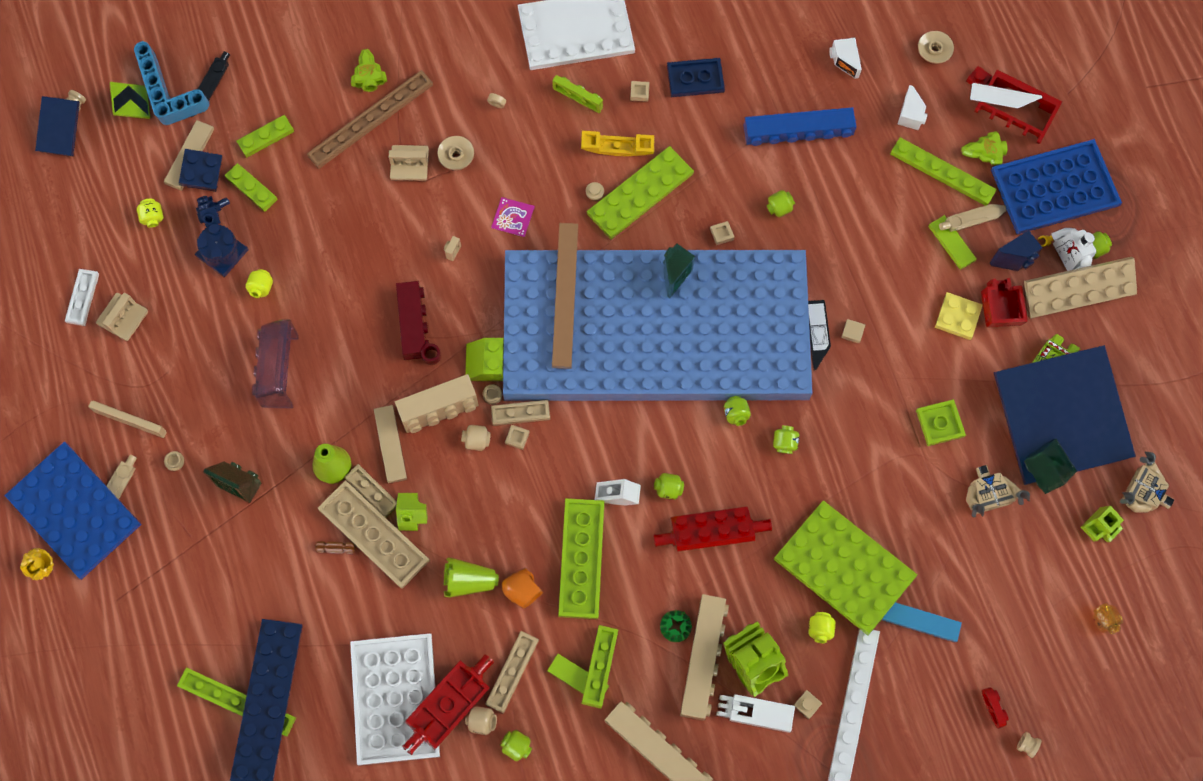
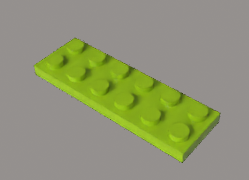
[587,146,694,240]
[558,499,604,619]

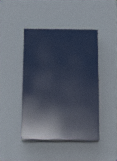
[667,58,725,97]
[35,96,80,156]

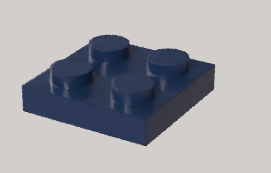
[179,149,222,192]

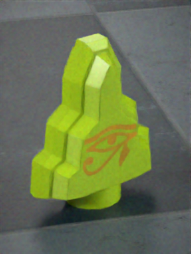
[351,49,387,92]
[961,131,1007,166]

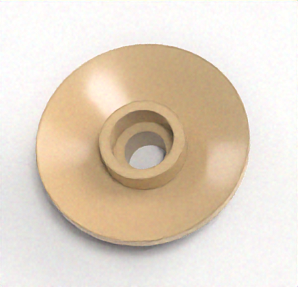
[918,31,954,64]
[437,136,474,170]

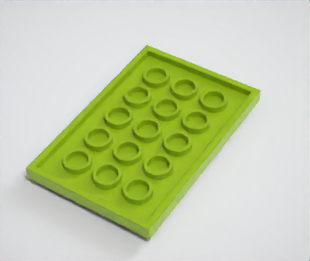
[774,500,918,636]

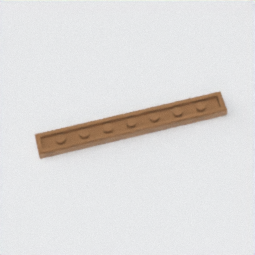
[307,70,433,169]
[552,223,578,369]

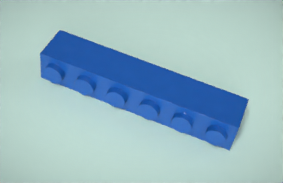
[743,107,857,146]

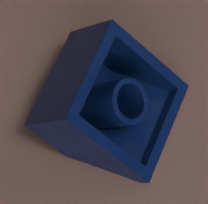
[990,230,1042,271]

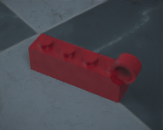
[396,281,441,365]

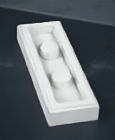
[65,269,99,326]

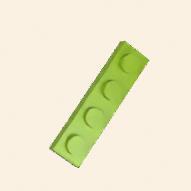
[581,625,618,709]

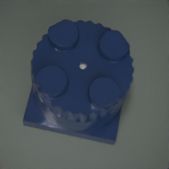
[195,224,249,277]

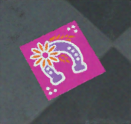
[491,197,535,237]

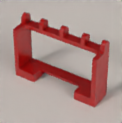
[974,70,1063,144]

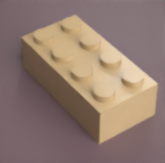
[394,374,479,433]

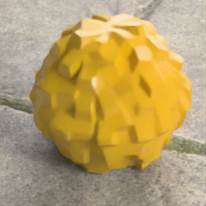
[20,548,54,580]

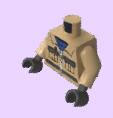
[1120,451,1174,513]
[966,465,1030,517]

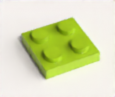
[916,399,966,446]

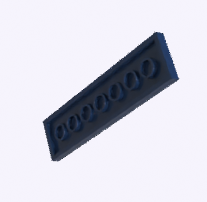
[230,619,303,781]

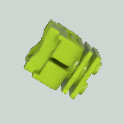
[724,621,788,697]

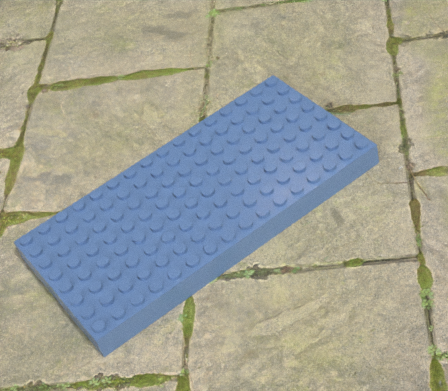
[503,250,813,401]

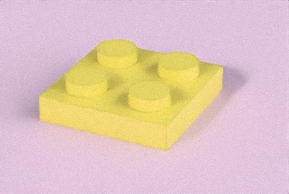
[935,292,983,340]

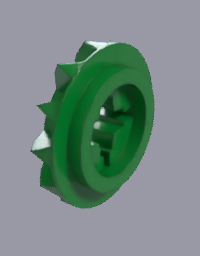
[660,610,692,642]

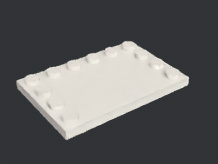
[518,0,635,70]
[350,633,440,766]

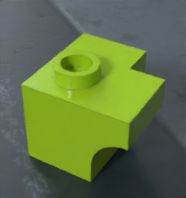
[396,493,428,531]
[1081,505,1124,542]

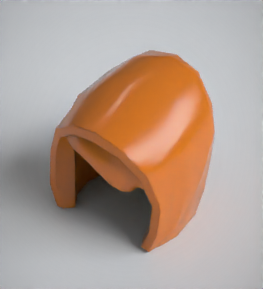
[502,568,543,609]

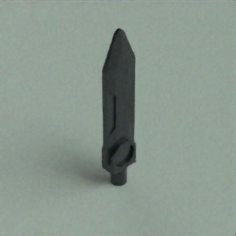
[191,51,230,117]

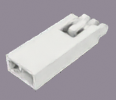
[716,694,795,733]

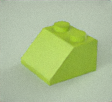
[466,338,504,381]

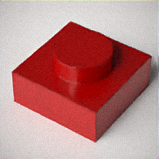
[966,66,992,85]

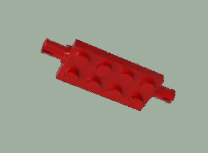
[653,506,772,552]
[402,654,494,755]

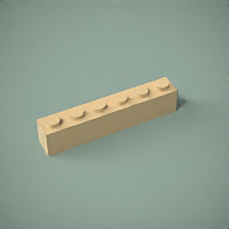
[680,594,729,721]
[605,701,713,781]

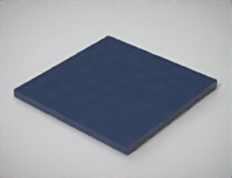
[994,345,1136,485]

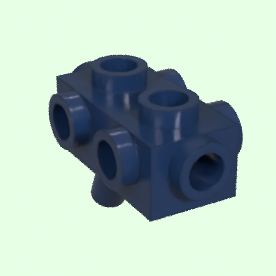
[196,196,230,228]

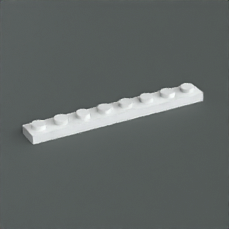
[828,629,880,781]

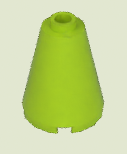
[312,444,352,484]
[444,558,499,598]

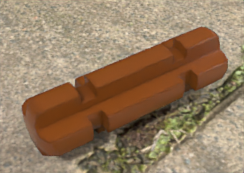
[316,541,355,554]

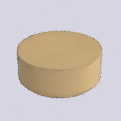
[487,93,506,108]
[483,384,502,405]

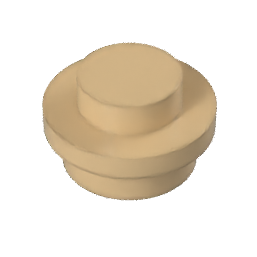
[586,182,604,200]
[164,451,184,471]

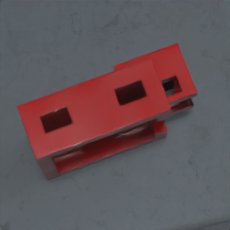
[981,278,1028,327]

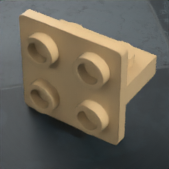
[389,145,429,181]
[96,292,148,341]

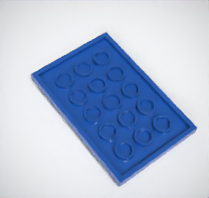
[991,139,1122,235]
[4,441,142,580]

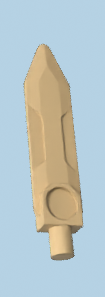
[939,204,1007,232]
[107,455,137,499]

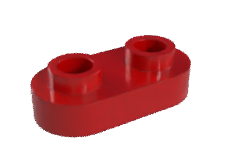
[982,687,1009,729]

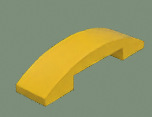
[581,131,654,156]

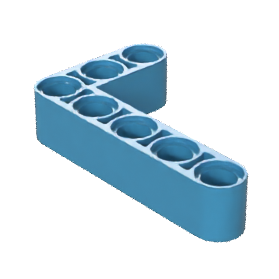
[134,41,210,125]

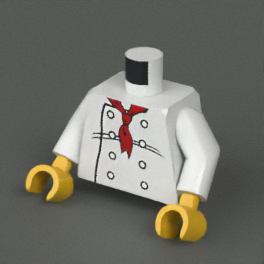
[1038,228,1096,271]

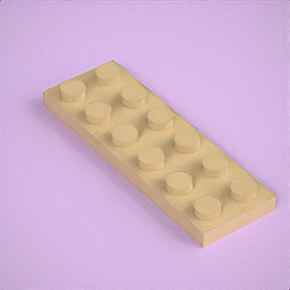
[1024,257,1137,318]
[318,480,430,589]

